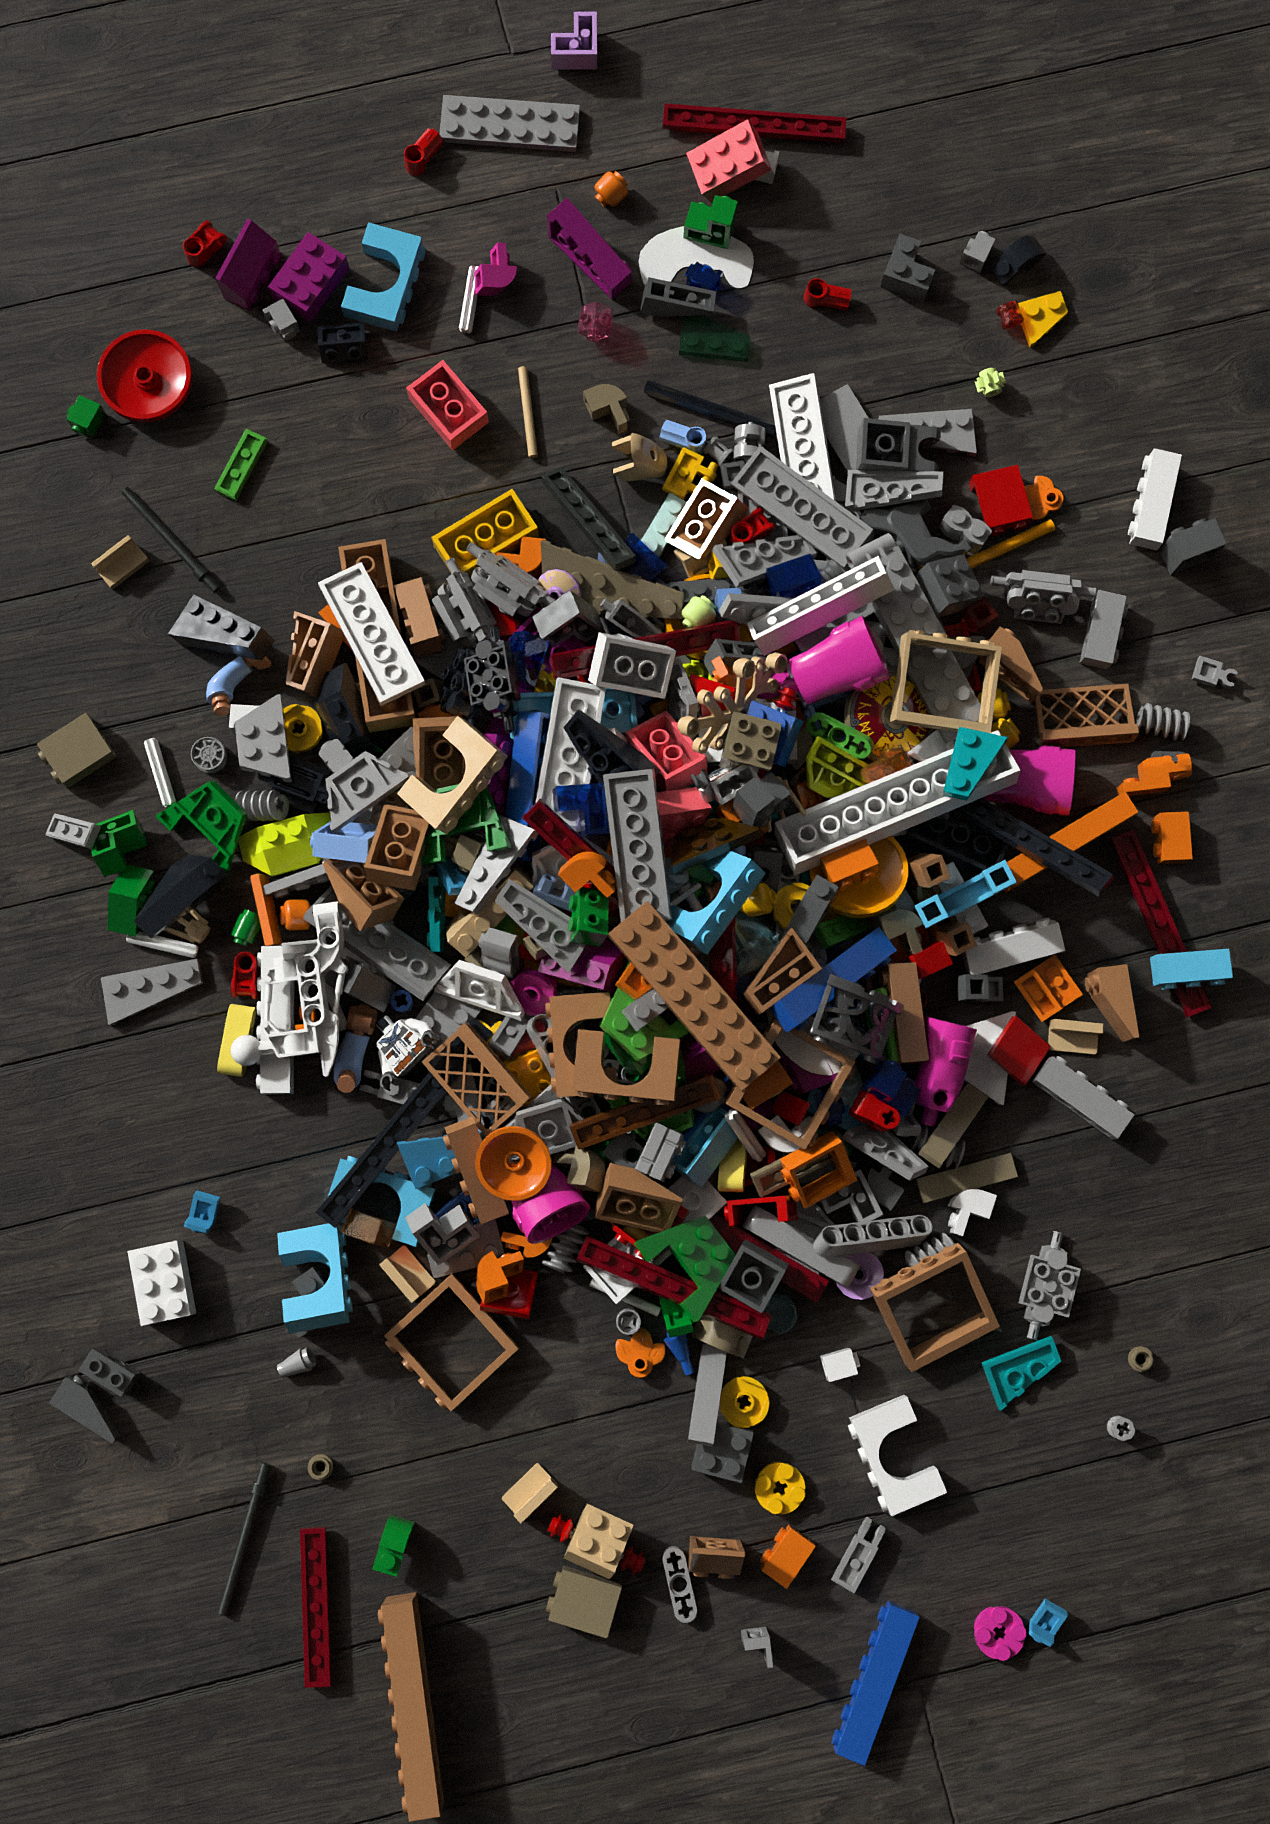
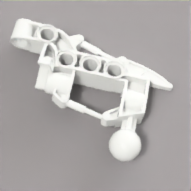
[230,901,348,1077]

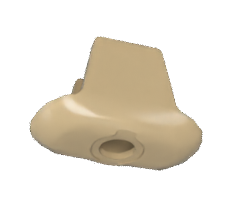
[612,433,667,481]

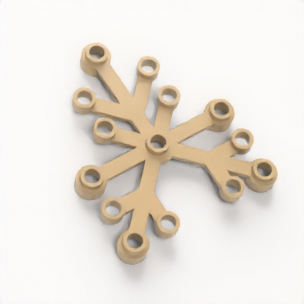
[677,652,788,754]

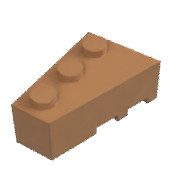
[394,577,446,658]
[286,611,345,697]
[742,928,822,1016]

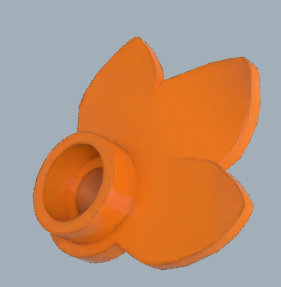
[1024,476,1064,520]
[616,1327,665,1378]

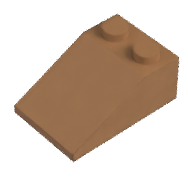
[665,479,749,561]
[975,626,1043,704]
[413,716,466,791]
[364,804,430,891]
[323,859,404,931]
[1085,964,1139,1042]
[595,1163,682,1233]
[688,1536,745,1579]

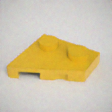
[1015,291,1068,348]

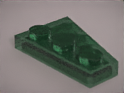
[679,315,750,362]

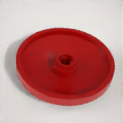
[97,329,193,422]

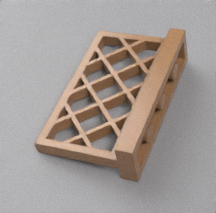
[1034,684,1139,748]
[422,1022,533,1137]

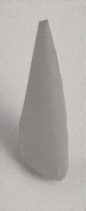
[600,598,691,664]

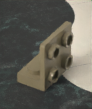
[719,711,782,771]

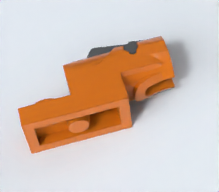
[1117,751,1192,796]

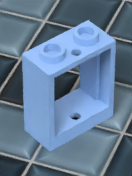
[310,821,377,863]

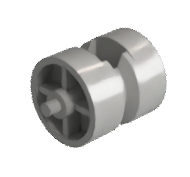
[733,422,765,464]

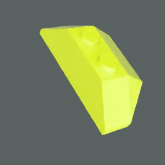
[806,736,888,798]
[239,812,331,876]

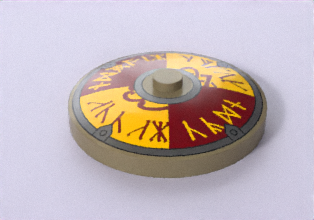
[844,670,934,767]

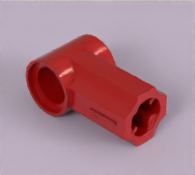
[404,128,444,176]
[803,278,852,311]

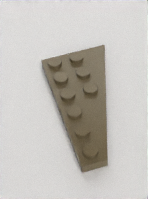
[541,539,684,619]

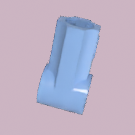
[659,420,706,455]

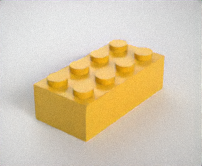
[431,489,539,578]

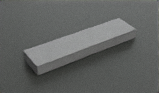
[687,1344,727,1447]

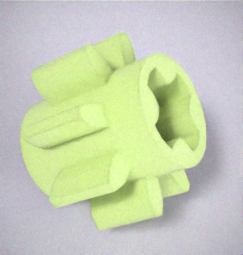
[975,368,1006,397]

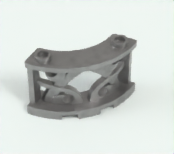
[810,974,904,1065]

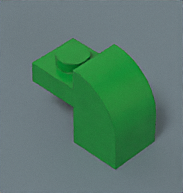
[658,1296,694,1338]
[372,1515,415,1577]

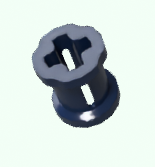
[390,990,415,1014]

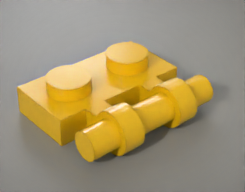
[662,447,719,500]

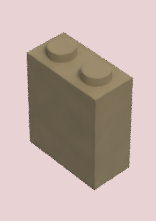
[37,713,117,788]
[545,1566,622,1638]

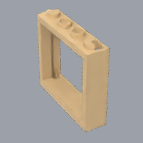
[890,630,1002,733]

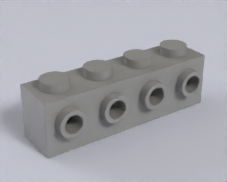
[1032,1056,1134,1140]

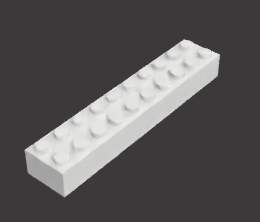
[774,730,1020,875]

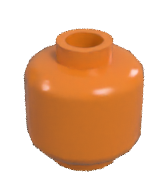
[594,171,629,207]
[280,899,311,931]

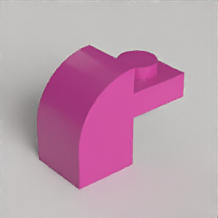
[474,242,517,296]

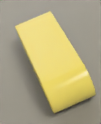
[217,1004,256,1077]
[718,1138,748,1192]

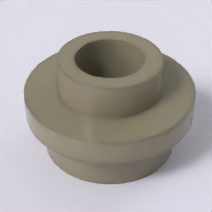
[1128,1346,1154,1372]
[308,1454,333,1480]

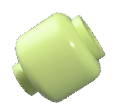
[681,596,716,628]

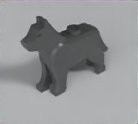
[859,499,971,569]

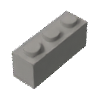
[1080,590,1128,670]

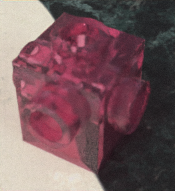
[578,301,614,342]

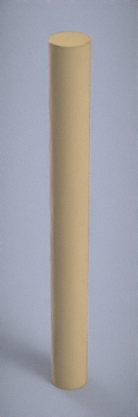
[518,366,538,458]

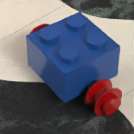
[747,687,804,780]

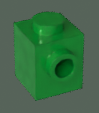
[66,395,106,437]

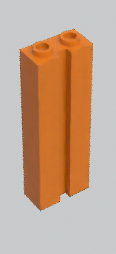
[1004,792,1138,893]

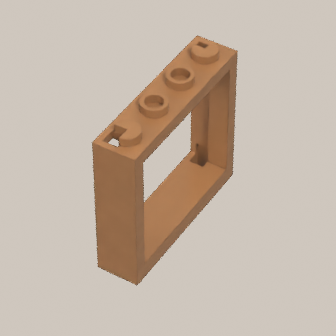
[724,1016,856,1150]
[870,1243,1000,1372]
[384,1273,519,1411]

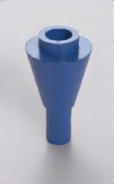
[664,1332,694,1375]

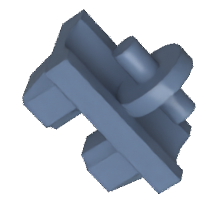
[533,873,575,912]

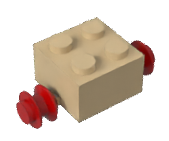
[547,1504,646,1579]

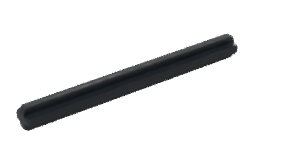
[644,380,776,437]

